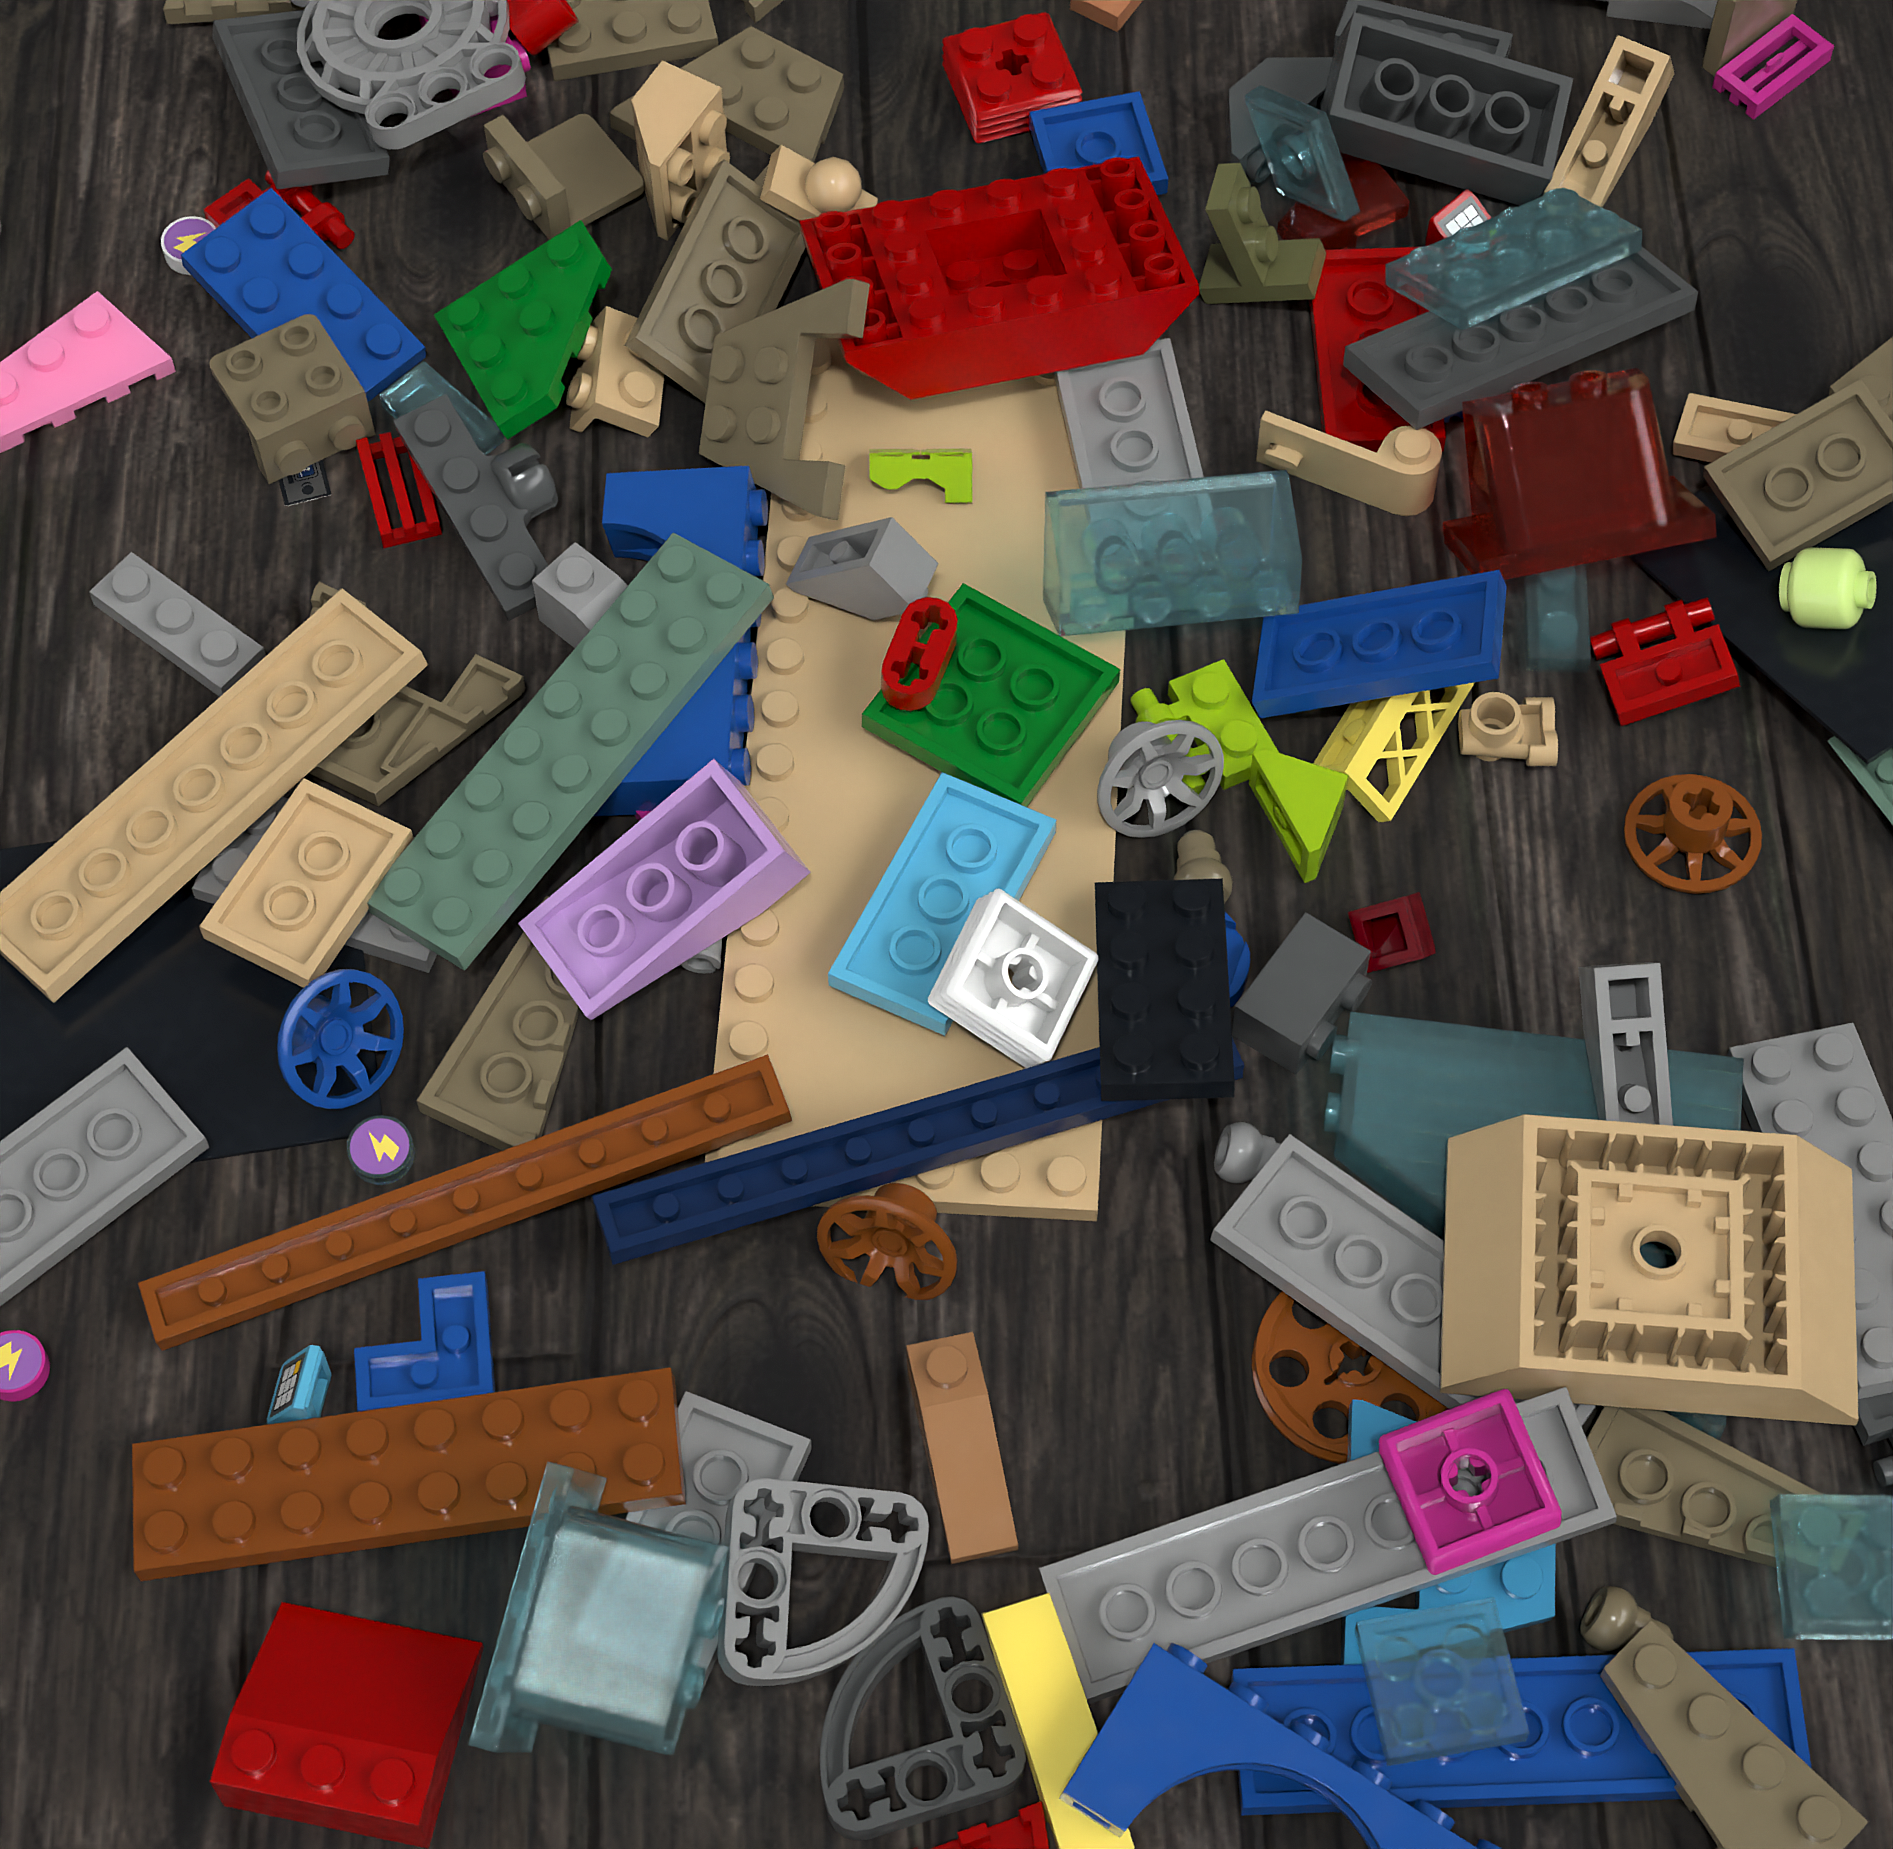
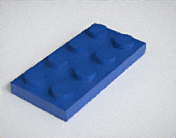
[181,188,426,402]
[1252,570,1507,718]

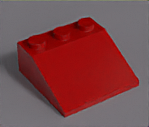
[210,1602,484,1849]

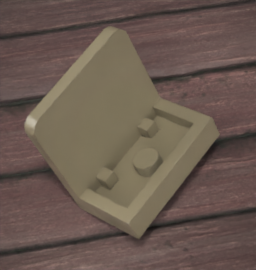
[483,114,644,240]
[209,314,376,484]

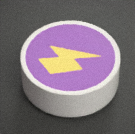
[161,216,216,275]

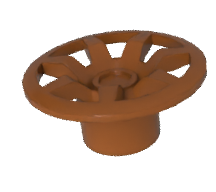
[1624,774,1762,894]
[817,1183,958,1300]

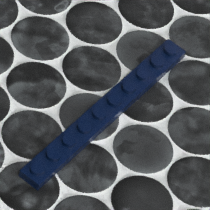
[592,1038,1244,1265]

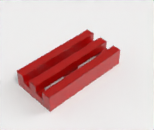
[356,432,442,549]

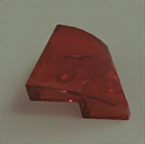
[1277,152,1410,250]

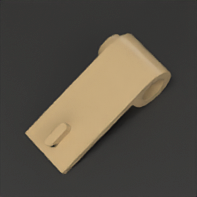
[1256,410,1442,516]

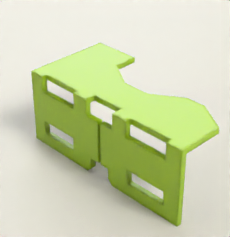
[869,449,972,503]

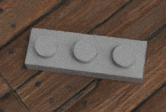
[89,552,266,697]

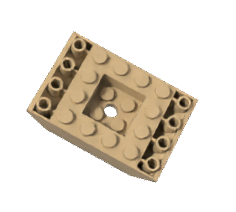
[1440,1114,1858,1426]

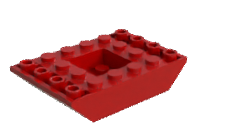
[799,156,1199,400]

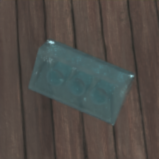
[1043,470,1302,637]

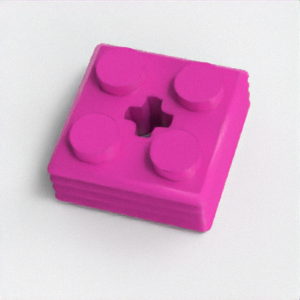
[1379,1389,1562,1575]

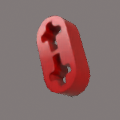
[881,597,958,711]

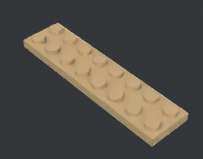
[0,588,428,1003]

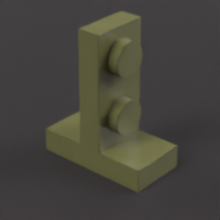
[1199,163,1326,304]

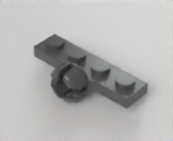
[393,394,558,621]

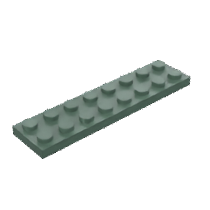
[367,532,774,971]

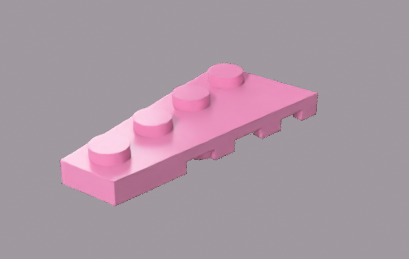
[0,291,176,453]

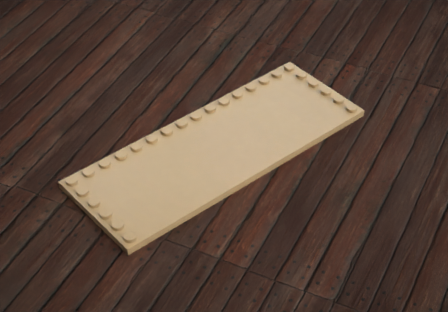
[705,338,1129,1221]

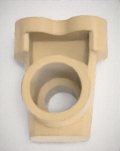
[1458,692,1558,766]

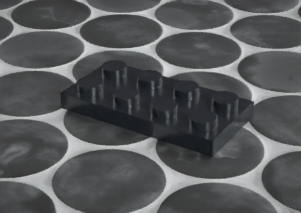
[1095,878,1235,1101]

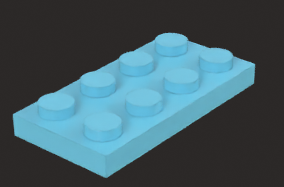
[828,772,1057,1036]

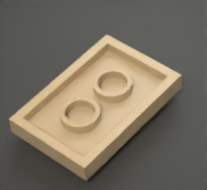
[199,778,414,988]

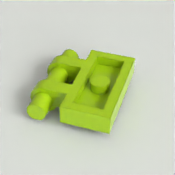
[1130,659,1279,795]

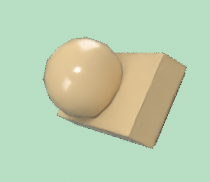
[760,145,878,220]

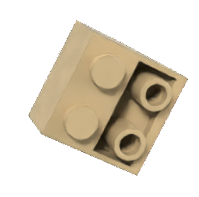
[631,60,730,241]

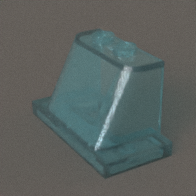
[469,1461,729,1755]

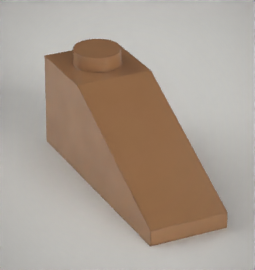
[906,1332,1018,1564]

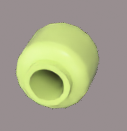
[1779,547,1876,629]

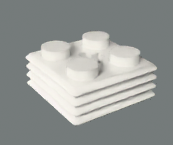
[928,889,1098,1068]

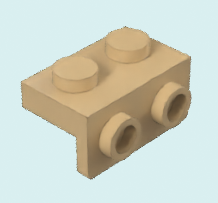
[566,306,664,437]

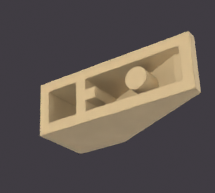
[1544,35,1675,217]

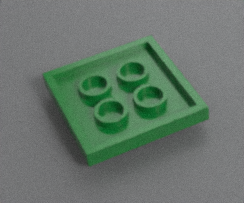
[862,583,1121,807]

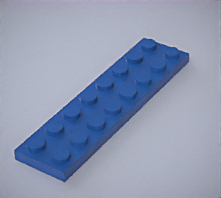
[1231,1648,1812,1816]

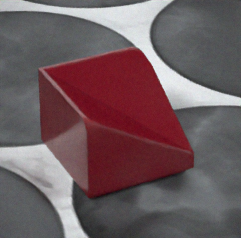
[1348,892,1436,973]

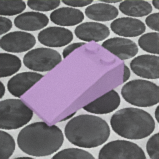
[518,759,811,1020]

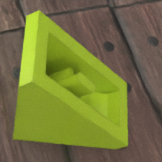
[1249,748,1349,883]

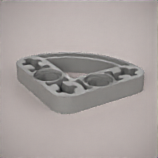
[717,1478,929,1686]

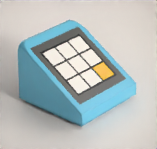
[267,1345,332,1424]

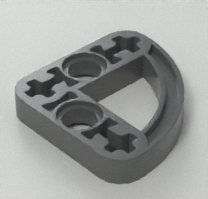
[820,1596,1026,1841]

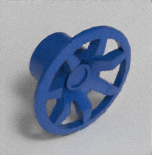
[277,969,404,1109]

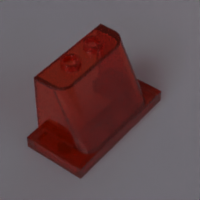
[1443,368,1716,580]

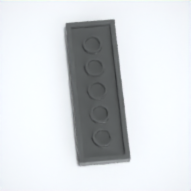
[1343,231,1698,430]

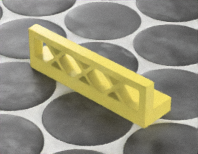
[1313,682,1475,822]

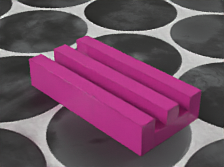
[1712,14,1834,120]

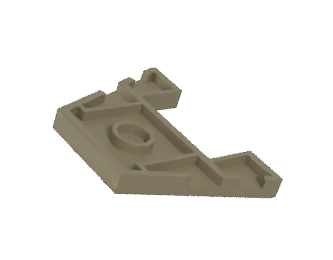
[609,26,844,188]
[699,279,870,520]
[309,582,525,806]

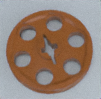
[1252,1291,1447,1464]

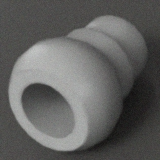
[1214,1122,1281,1183]

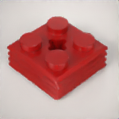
[942,12,1082,143]

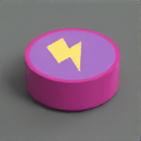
[0,1330,50,1401]

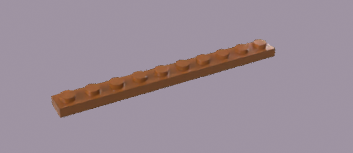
[138,1054,792,1351]

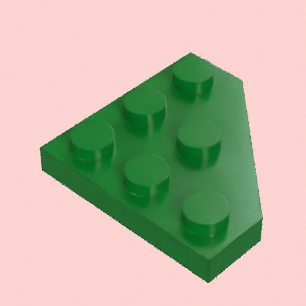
[434,220,612,440]

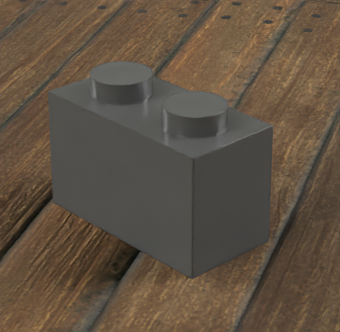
[1232,912,1372,1075]

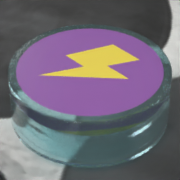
[347,1115,415,1185]

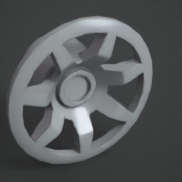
[1097,720,1224,838]

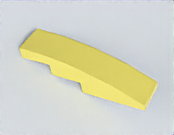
[981,1593,1135,1849]

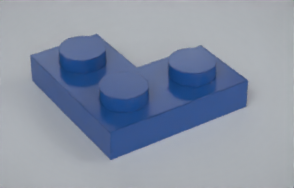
[354,1271,495,1412]

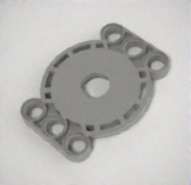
[290,0,526,149]

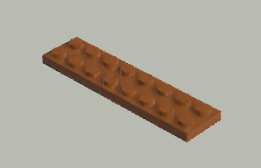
[132,1367,686,1581]

